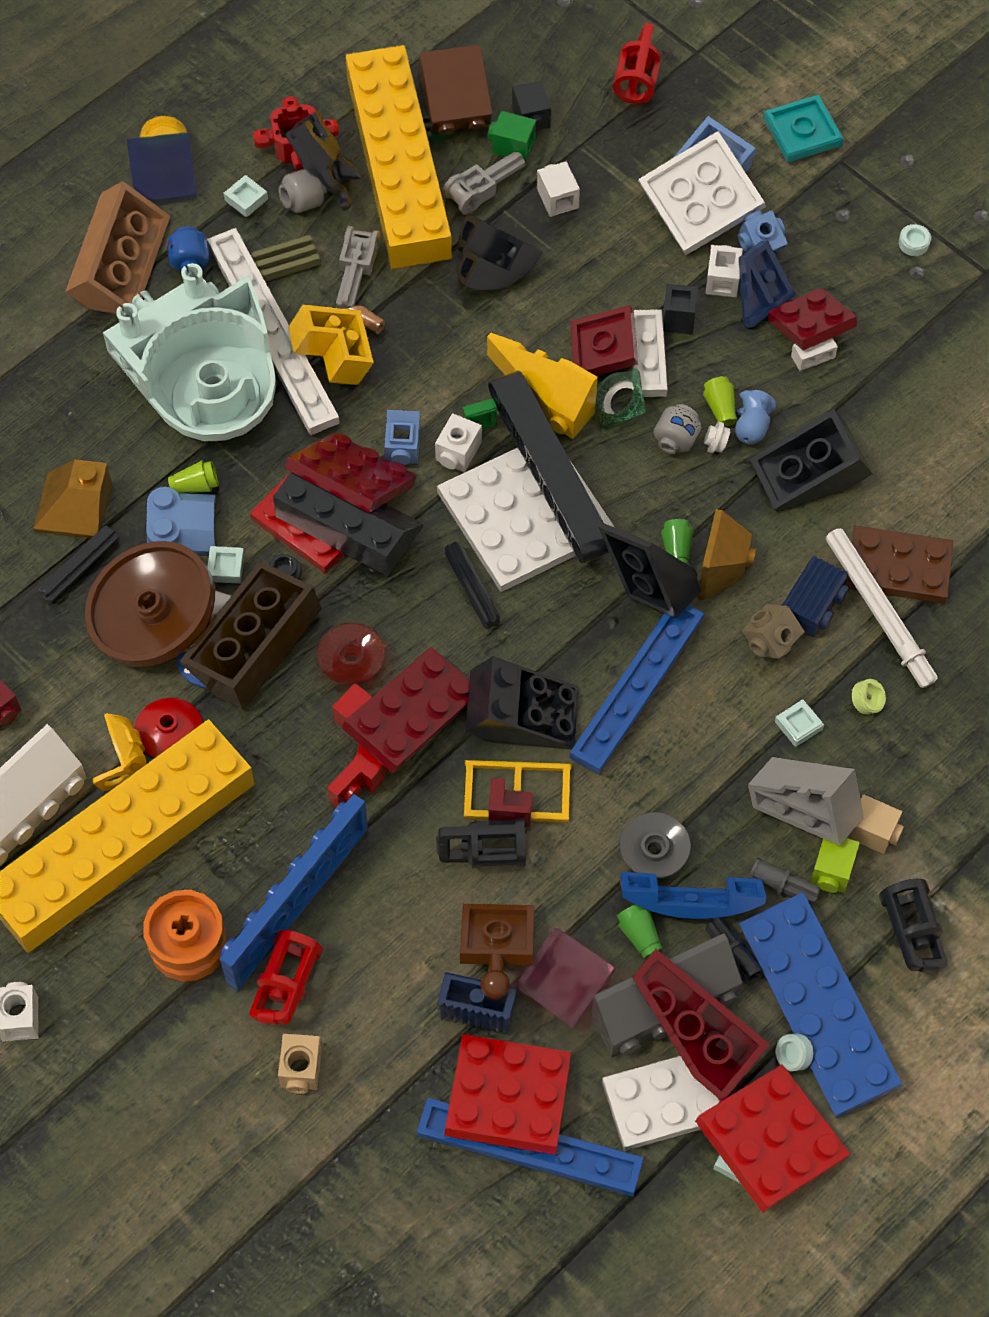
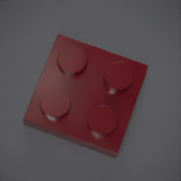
[768,288,857,351]
[570,305,638,376]

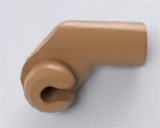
[346,306,386,334]

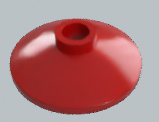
[134,698,203,759]

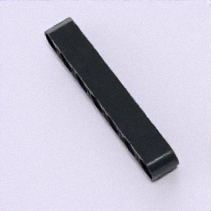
[488,370,609,563]

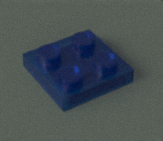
[126,132,197,200]

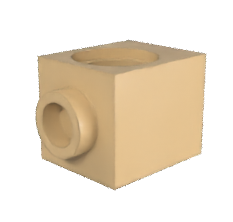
[278,1034,322,1094]

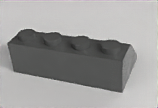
[591,933,742,1057]

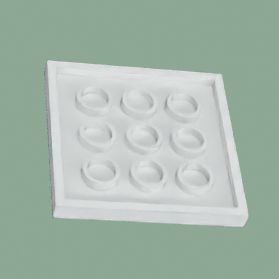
[437,447,614,592]

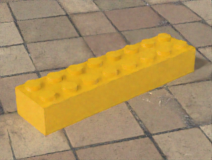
[345,45,452,269]
[0,719,255,953]

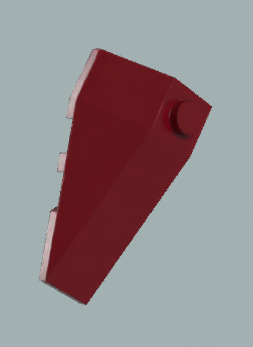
[632,948,770,1101]

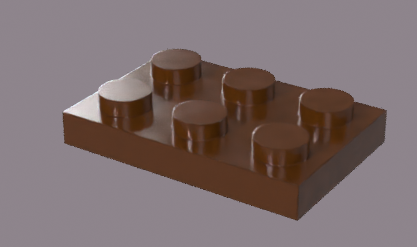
[846,525,953,604]

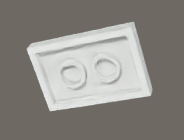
[602,1056,721,1151]

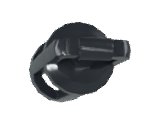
[436,818,526,868]
[879,879,948,973]

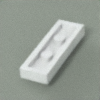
[633,310,667,397]

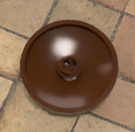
[85,541,215,667]

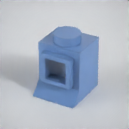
[384,410,420,465]

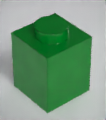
[488,111,536,162]

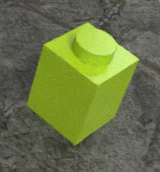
[810,838,860,893]

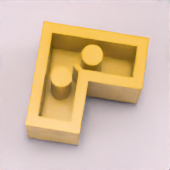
[288,305,374,385]

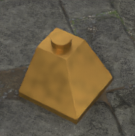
[33,459,112,539]
[697,509,756,600]

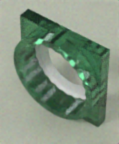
[595,368,646,429]

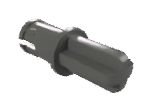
[748,857,820,905]

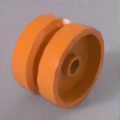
[143,890,227,982]

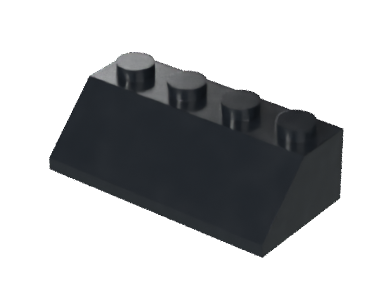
[273,472,423,576]

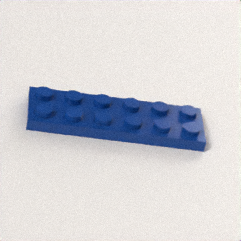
[220,794,368,992]
[739,892,903,1119]

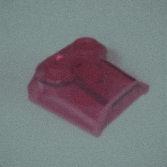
[514,926,616,1028]

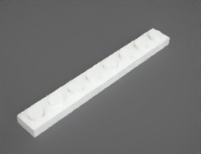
[207,228,340,435]

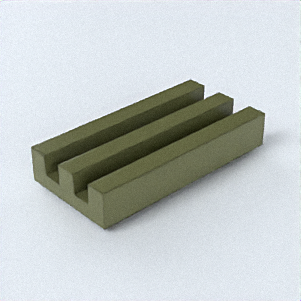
[251,235,321,282]

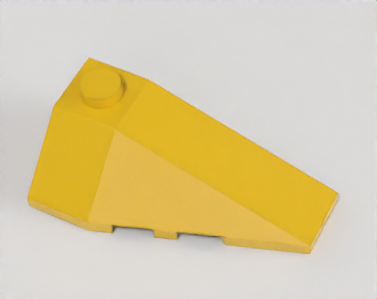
[487,333,597,439]

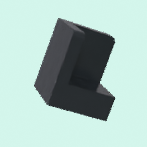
[662,284,698,335]

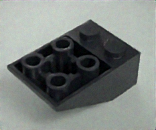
[466,656,578,750]

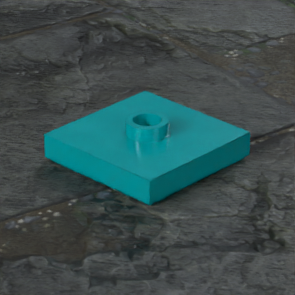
[763,94,844,163]

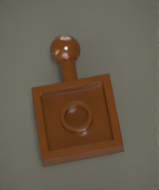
[460,904,534,1000]

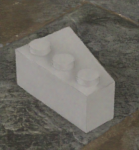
[748,757,864,846]

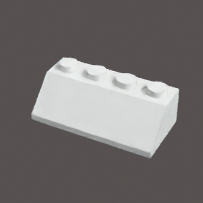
[0,724,87,866]

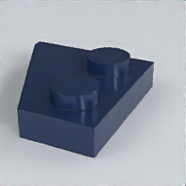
[738,240,796,327]

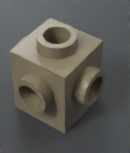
[742,604,805,659]

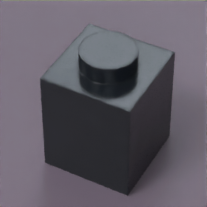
[512,81,551,132]

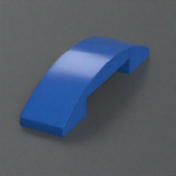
[620,872,766,919]

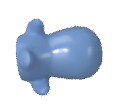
[735,390,777,445]

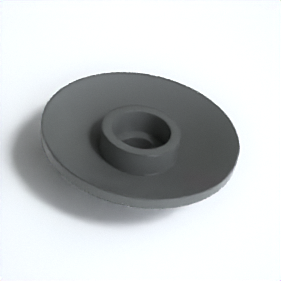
[620,812,691,879]

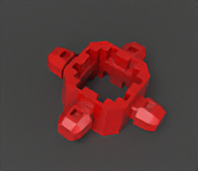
[253,96,339,171]

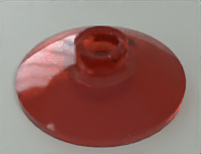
[317,623,385,685]

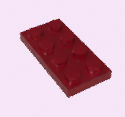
[342,647,470,774]

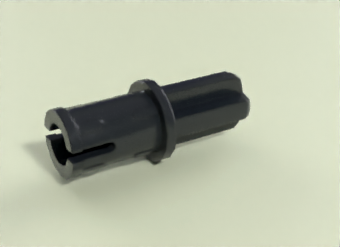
[706,917,763,984]

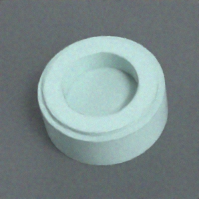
[898,224,931,256]
[776,1033,813,1071]

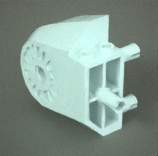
[103,263,276,441]

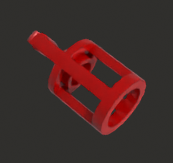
[613,23,661,104]
[249,930,323,1025]

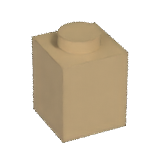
[847,794,904,854]

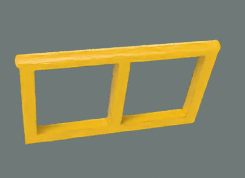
[464,760,572,823]

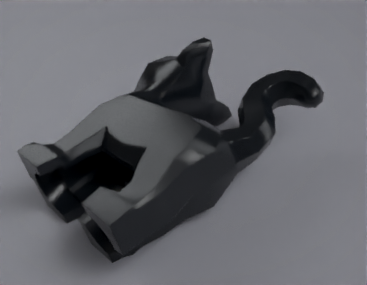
[286,109,362,211]

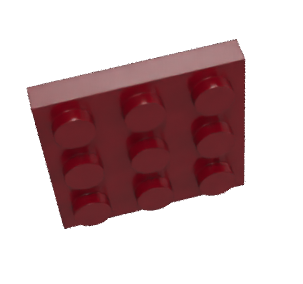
[284,433,417,513]

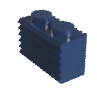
[781,556,850,637]
[438,972,517,1034]

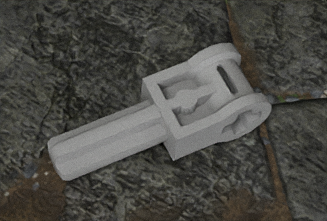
[442,152,525,215]
[336,226,380,309]

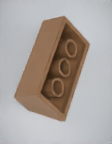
[65,181,170,314]

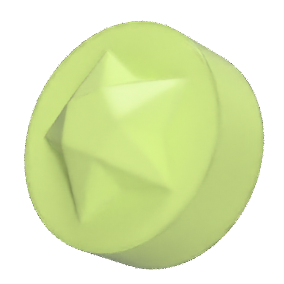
[852,679,886,715]

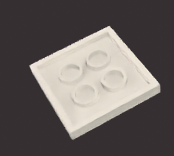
[638,131,766,256]

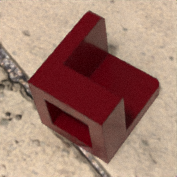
[488,778,533,827]

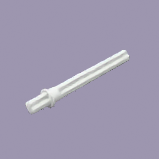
[826,528,937,688]

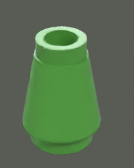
[661,519,694,564]
[617,905,663,959]

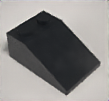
[749,409,873,512]
[599,523,702,618]

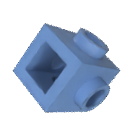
[738,210,788,255]

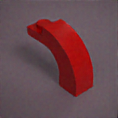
[327,683,387,807]

